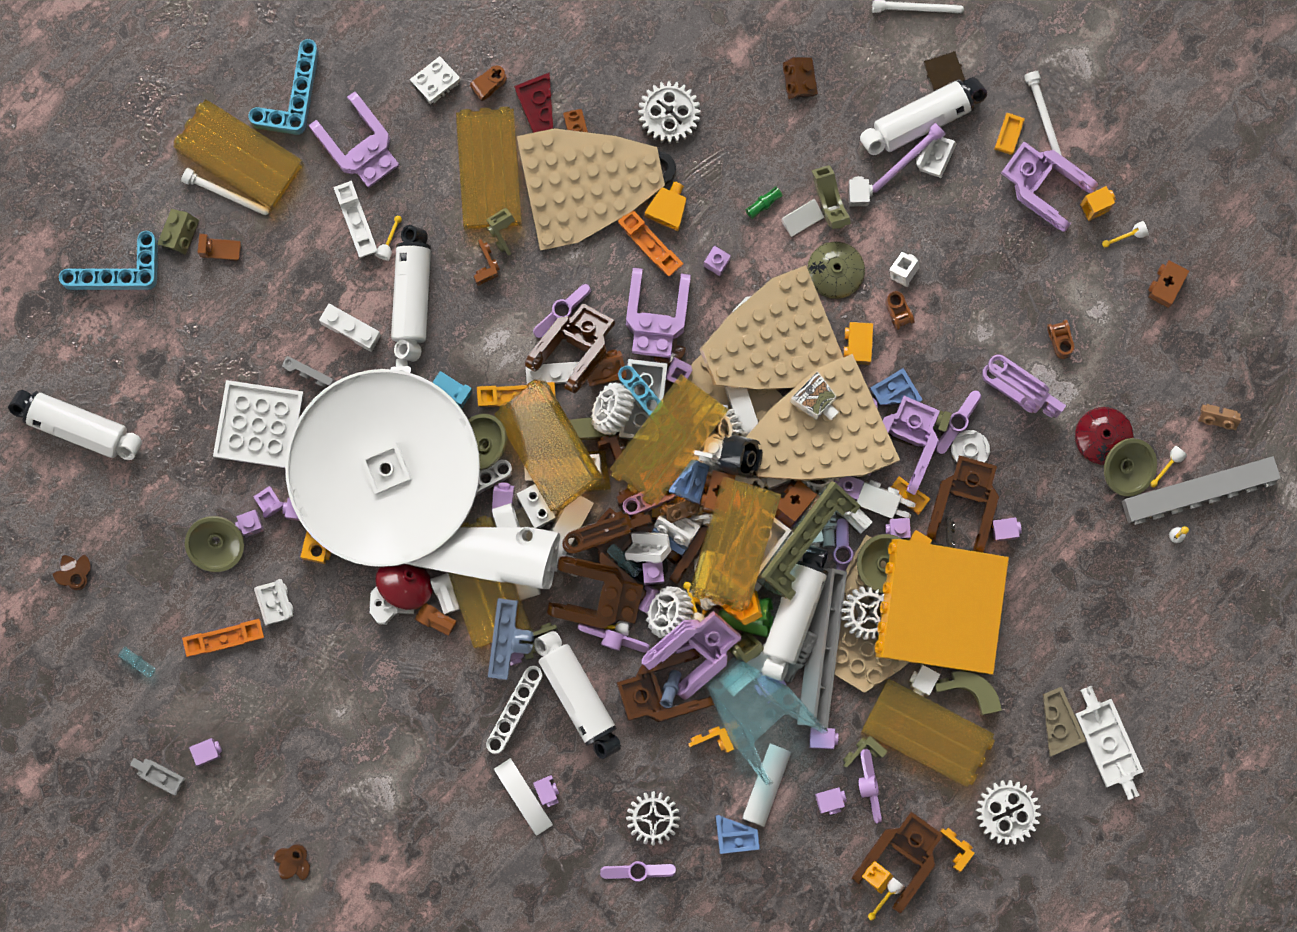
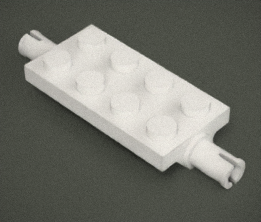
[1074,685,1144,800]

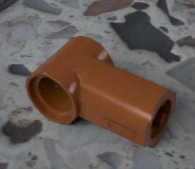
[414,603,457,636]

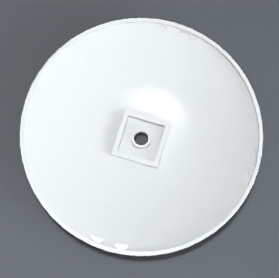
[285,369,480,567]

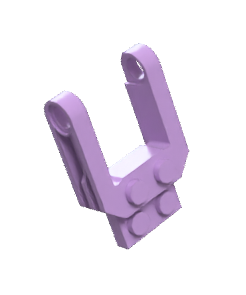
[308,91,399,188]
[1001,142,1098,232]
[626,268,691,358]
[982,355,1066,418]
[868,396,940,495]
[642,611,741,700]

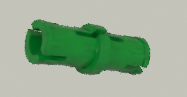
[745,186,783,219]

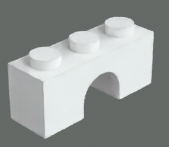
[319,304,381,352]

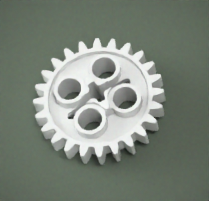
[638,81,700,144]
[976,780,1041,845]

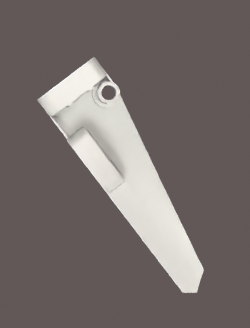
[406,527,560,589]

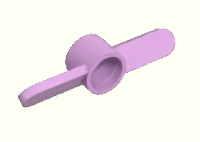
[533,284,591,338]
[935,391,981,454]
[832,518,853,571]
[578,623,650,653]
[859,749,882,823]
[600,861,676,882]

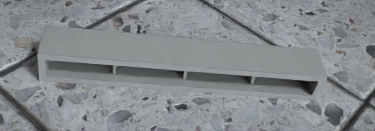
[1121,456,1281,525]
[798,568,847,728]

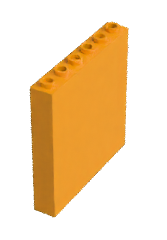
[875,539,1009,674]

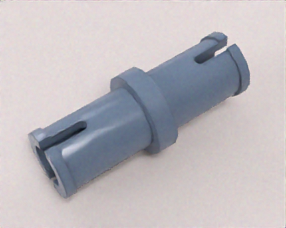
[660,670,682,708]

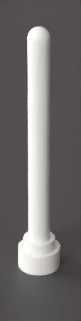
[872,0,964,13]
[1024,71,1062,156]
[181,168,269,215]

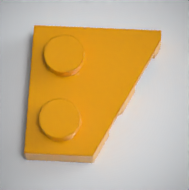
[720,587,762,625]

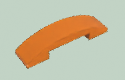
[618,210,684,277]
[182,619,264,657]

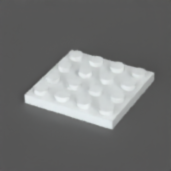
[213,380,304,468]

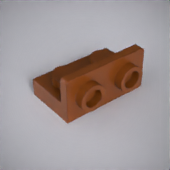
[588,350,627,386]

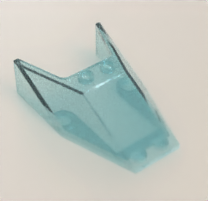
[706,657,829,785]

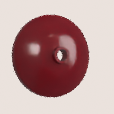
[375,564,433,610]

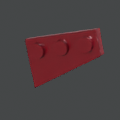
[514,72,553,133]

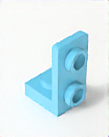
[432,372,473,408]

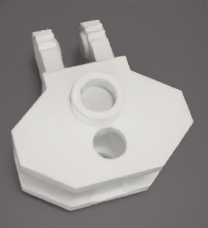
[370,586,414,625]

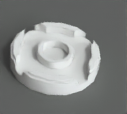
[951,430,990,463]

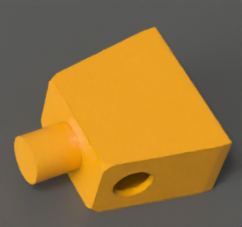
[645,182,686,231]

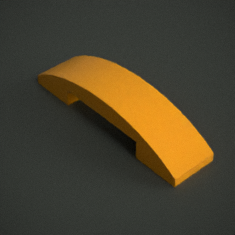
[476,382,556,407]

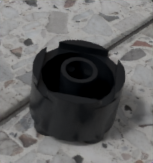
[718,435,763,478]

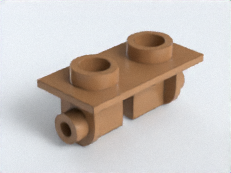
[1198,404,1241,430]
[660,498,700,523]

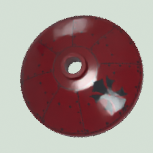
[1075,407,1134,465]

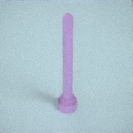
[872,123,946,192]

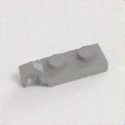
[282,356,336,388]
[130,758,185,796]

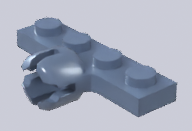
[488,598,534,680]

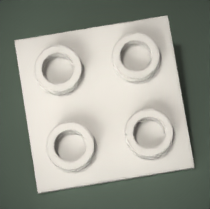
[410,57,460,104]

